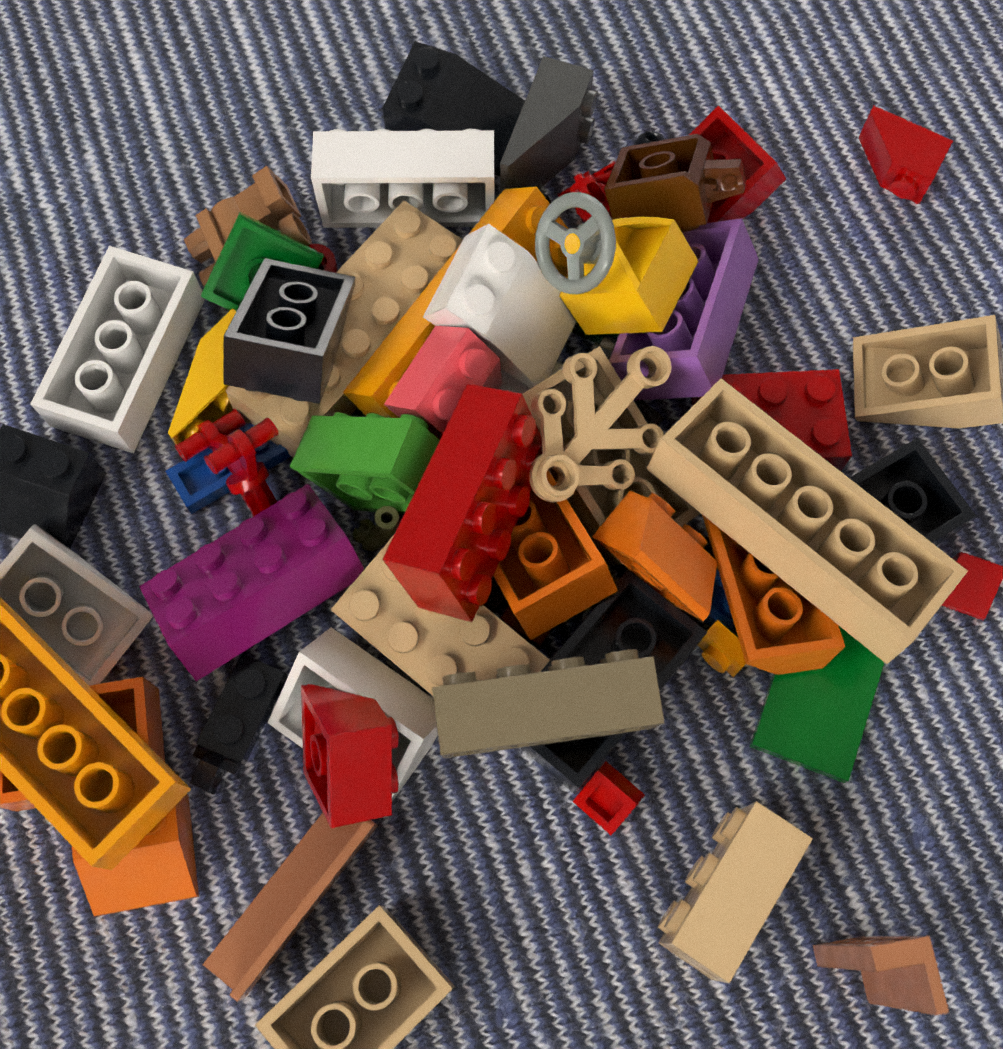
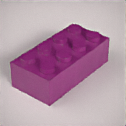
[139,484,364,682]

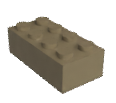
[432,649,665,758]

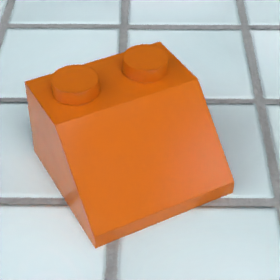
[592,491,718,621]
[72,794,199,916]

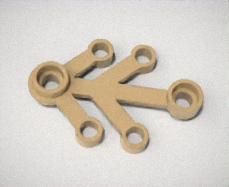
[529,346,671,502]

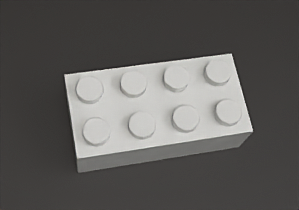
[311,128,495,228]
[31,246,205,454]

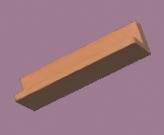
[203,813,378,1002]
[812,936,949,1015]

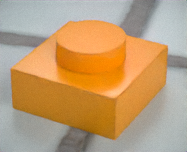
[698,620,746,678]

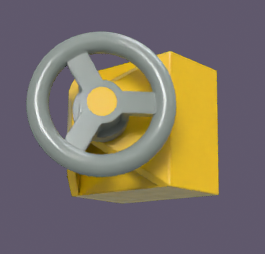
[535,192,698,335]

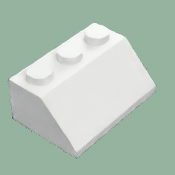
[268,627,438,802]

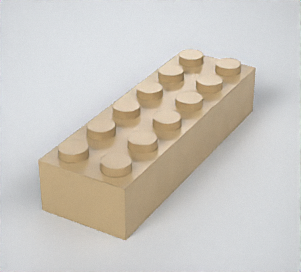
[225,200,463,458]
[646,379,968,664]

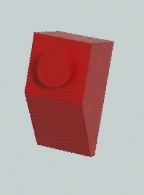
[858,105,953,204]

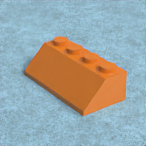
[702,515,846,675]

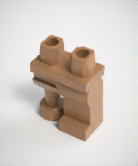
[184,166,312,287]

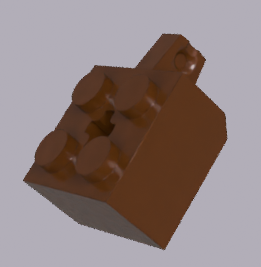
[604,134,746,232]

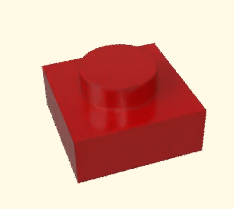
[572,761,645,835]

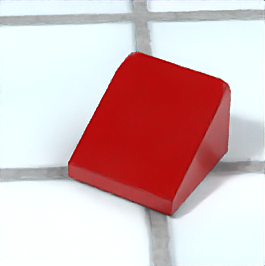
[941,552,1003,620]

